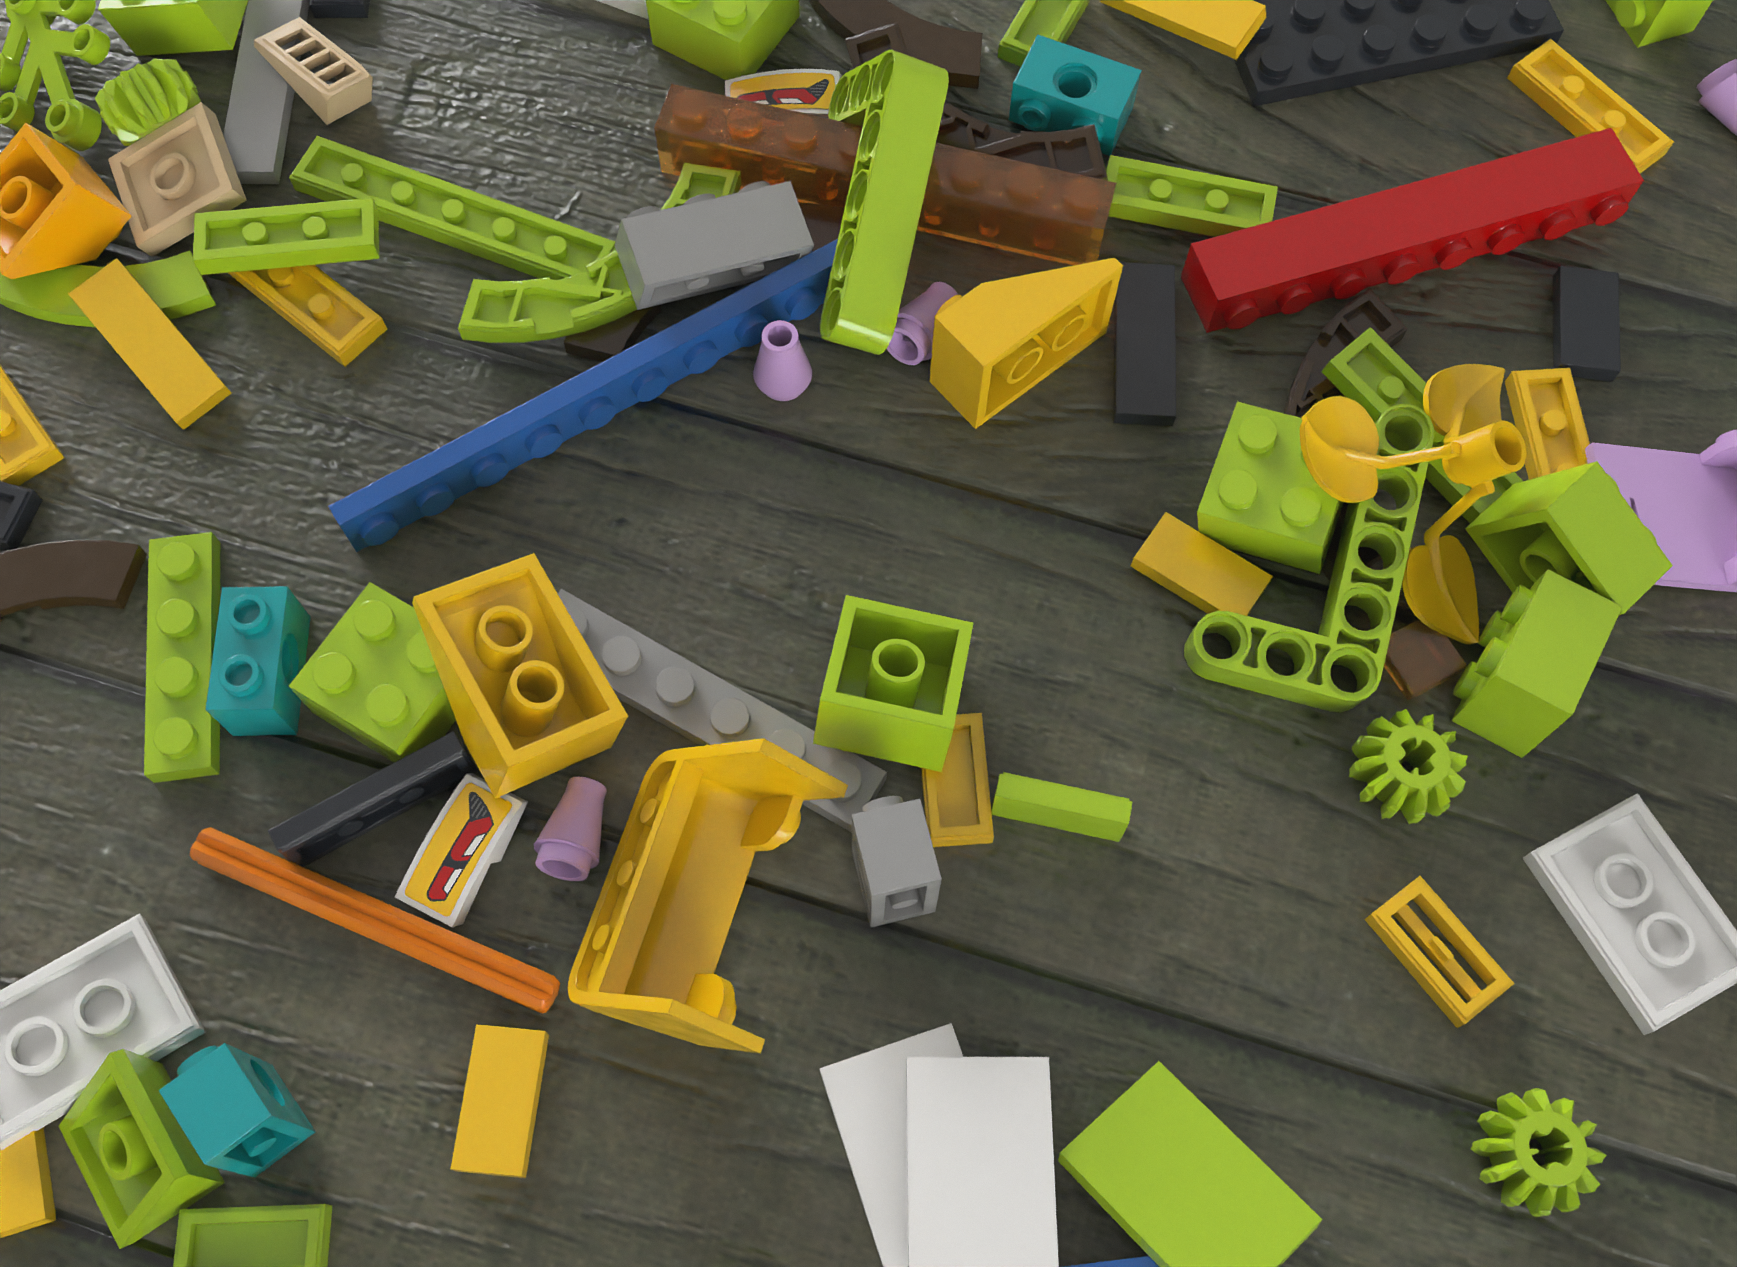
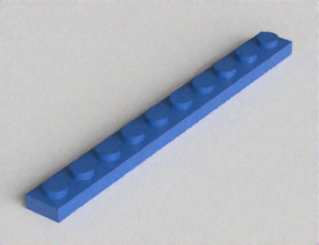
[328,239,838,552]

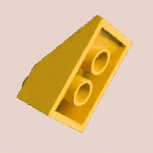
[929,258,1123,429]
[412,553,628,799]

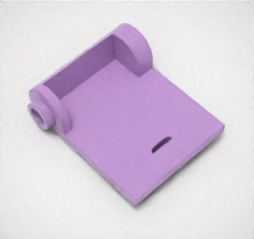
[1585,430,1737,592]

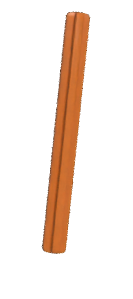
[190,827,560,1013]

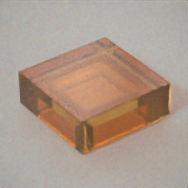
[1384,620,1467,701]

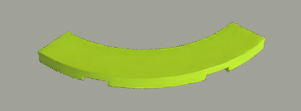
[458,163,741,343]
[0,250,216,327]

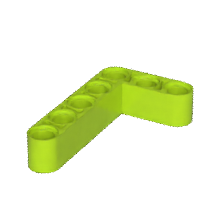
[820,50,949,355]
[1184,404,1434,712]

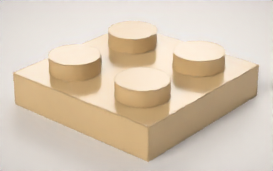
[108,102,246,257]

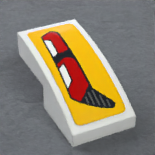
[725,69,842,138]
[395,773,528,927]

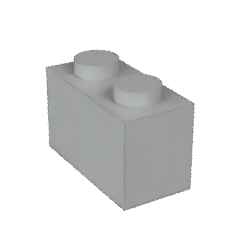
[852,796,942,927]

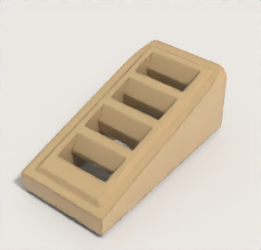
[254,17,373,125]

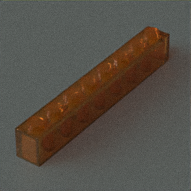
[654,84,1116,266]

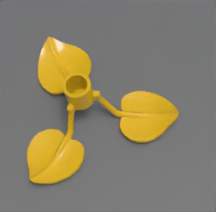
[1300,364,1527,644]

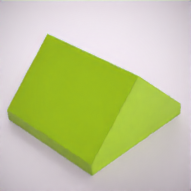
[59,1049,225,1249]

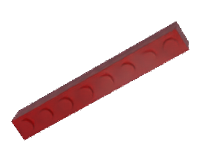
[1181,128,1644,333]

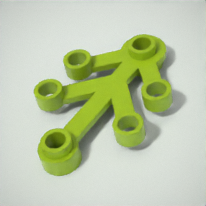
[0,0,110,151]

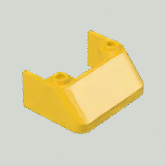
[568,738,848,1054]

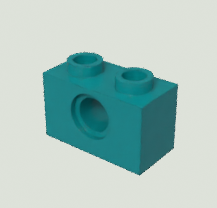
[1008,34,1142,156]
[205,586,311,736]
[159,1043,316,1178]

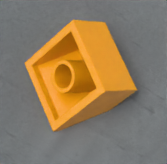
[0,123,132,279]

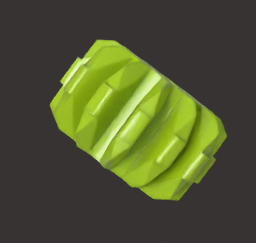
[95,58,201,146]
[1349,709,1468,824]
[1471,1088,1607,1217]

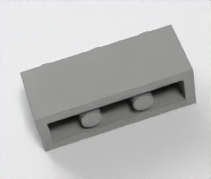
[615,181,814,310]

